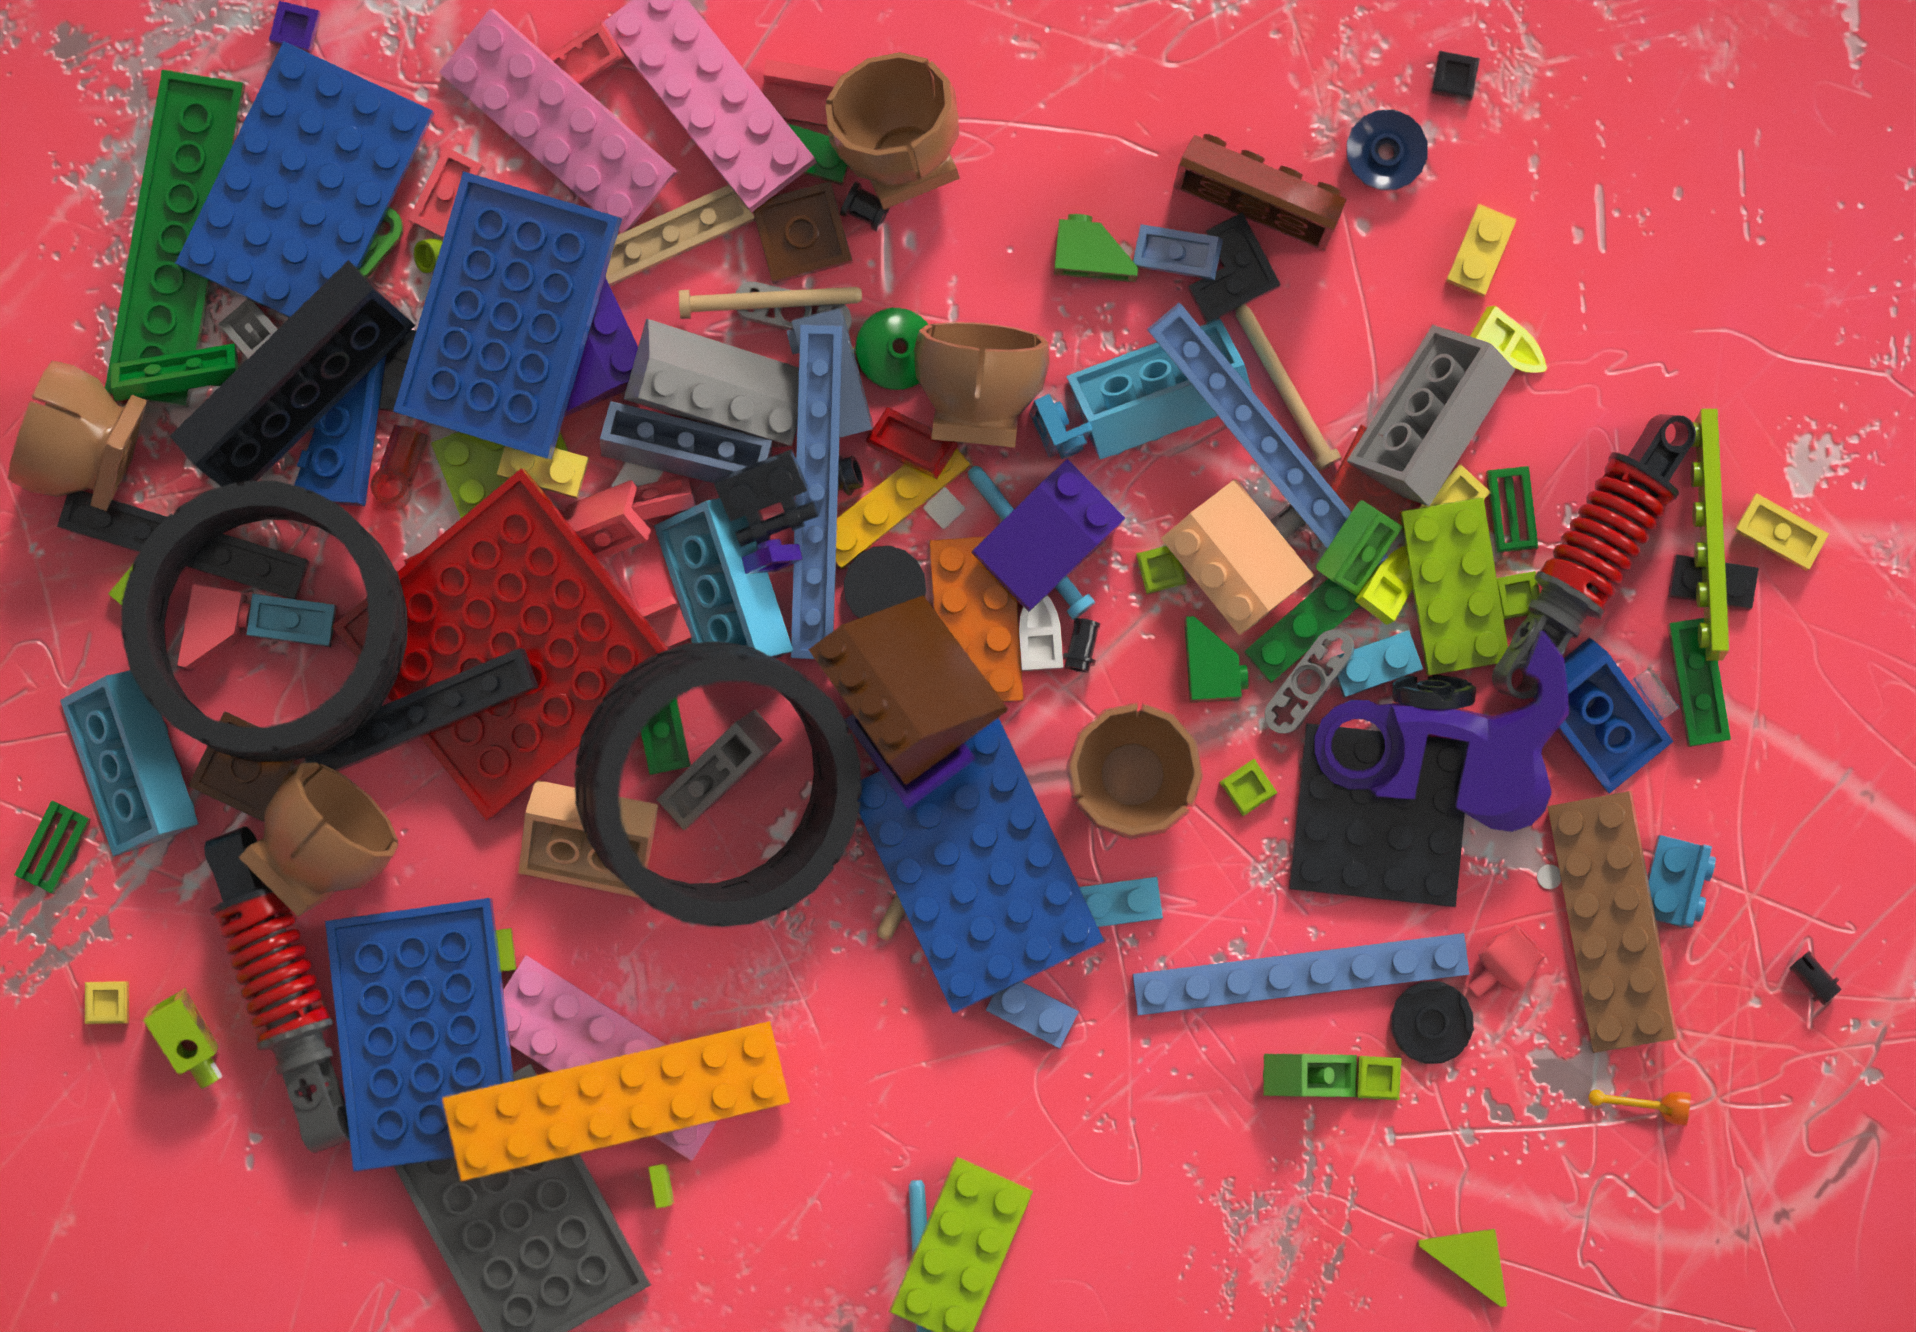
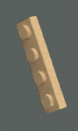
[605,185,755,287]

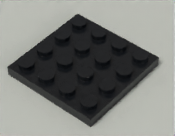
[1289,723,1467,907]

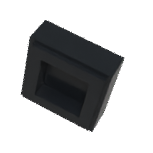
[1431,51,1480,101]

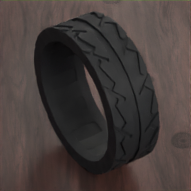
[121,481,407,762]
[574,641,862,927]

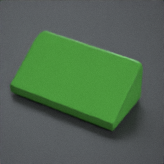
[1316,500,1403,596]

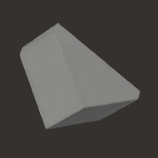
[219,299,278,358]

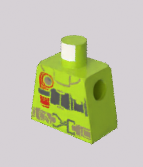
[143,988,223,1089]

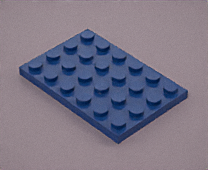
[175,41,434,318]
[393,171,622,459]
[857,718,1105,1014]
[325,898,514,1172]

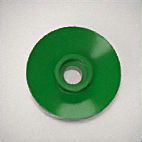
[855,308,929,390]

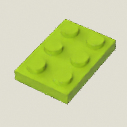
[431,431,569,518]

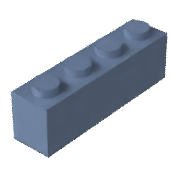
[600,401,772,483]

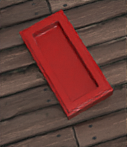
[865,407,958,479]

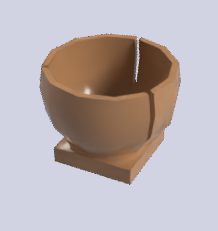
[825,52,960,210]
[914,322,1049,447]
[8,360,147,511]
[1066,703,1203,839]
[239,763,399,917]

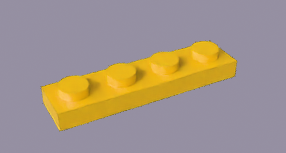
[836,448,970,570]

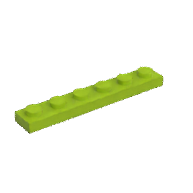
[1690,409,1729,661]

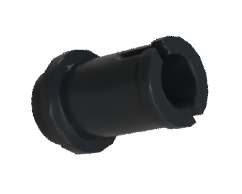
[1063,618,1101,673]
[1789,951,1842,1005]

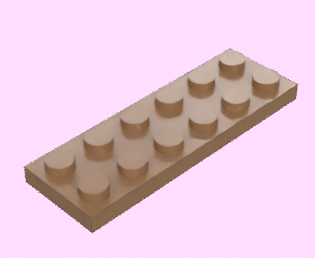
[1548,791,1678,1053]

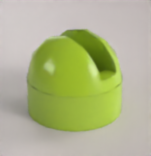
[413,239,443,273]

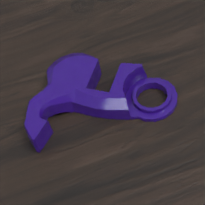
[1315,630,1569,832]

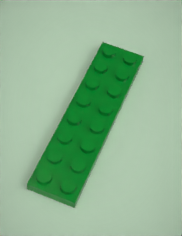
[105,69,245,408]

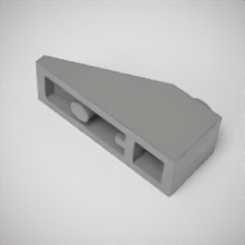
[656,710,782,830]

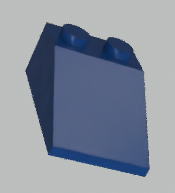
[1531,637,1674,794]

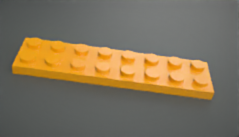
[441,1021,790,1182]

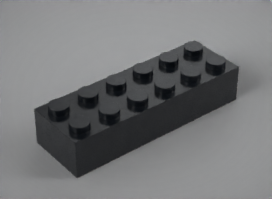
[170,260,416,487]

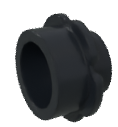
[838,456,864,495]

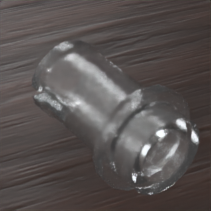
[1631,666,1680,721]

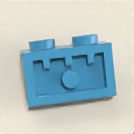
[1029,393,1093,459]
[1648,835,1716,929]

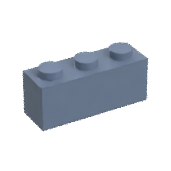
[787,307,874,438]

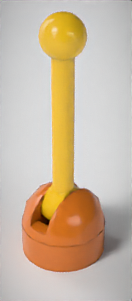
[1588,1089,1691,1126]

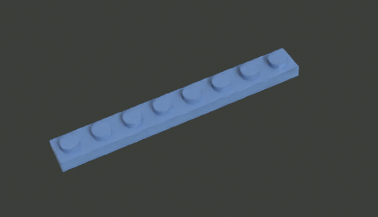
[1147,303,1388,566]
[791,324,843,659]
[1132,933,1470,1016]

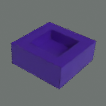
[269,1,321,53]
[742,539,803,574]

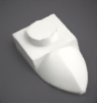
[1019,595,1063,671]

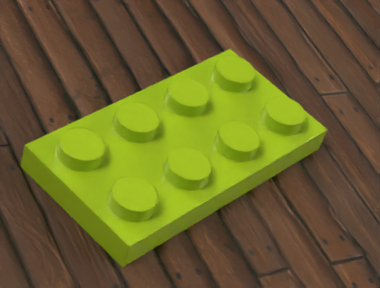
[1400,497,1508,675]
[888,1157,1033,1332]

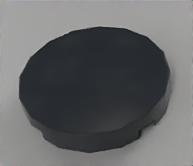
[844,546,926,619]
[1392,675,1476,709]
[1390,981,1474,1064]

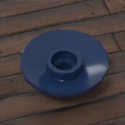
[1346,109,1428,190]

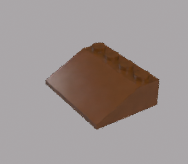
[1173,134,1347,251]
[808,595,1008,785]

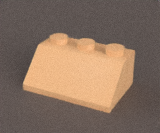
[1161,479,1314,635]
[518,780,658,898]

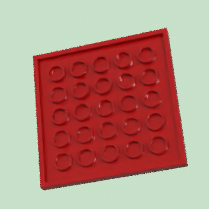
[332,468,669,821]

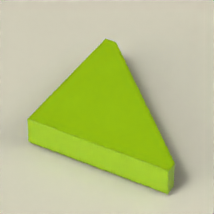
[1417,1228,1507,1307]

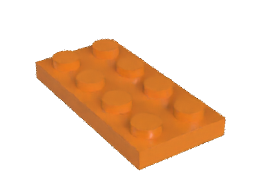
[930,537,1024,702]

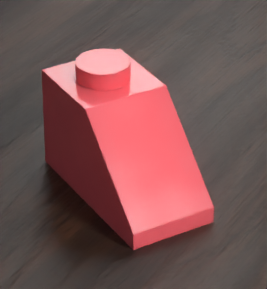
[177,584,251,671]

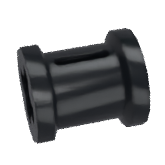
[840,181,890,232]

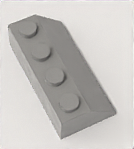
[624,319,799,447]
[1347,325,1515,506]

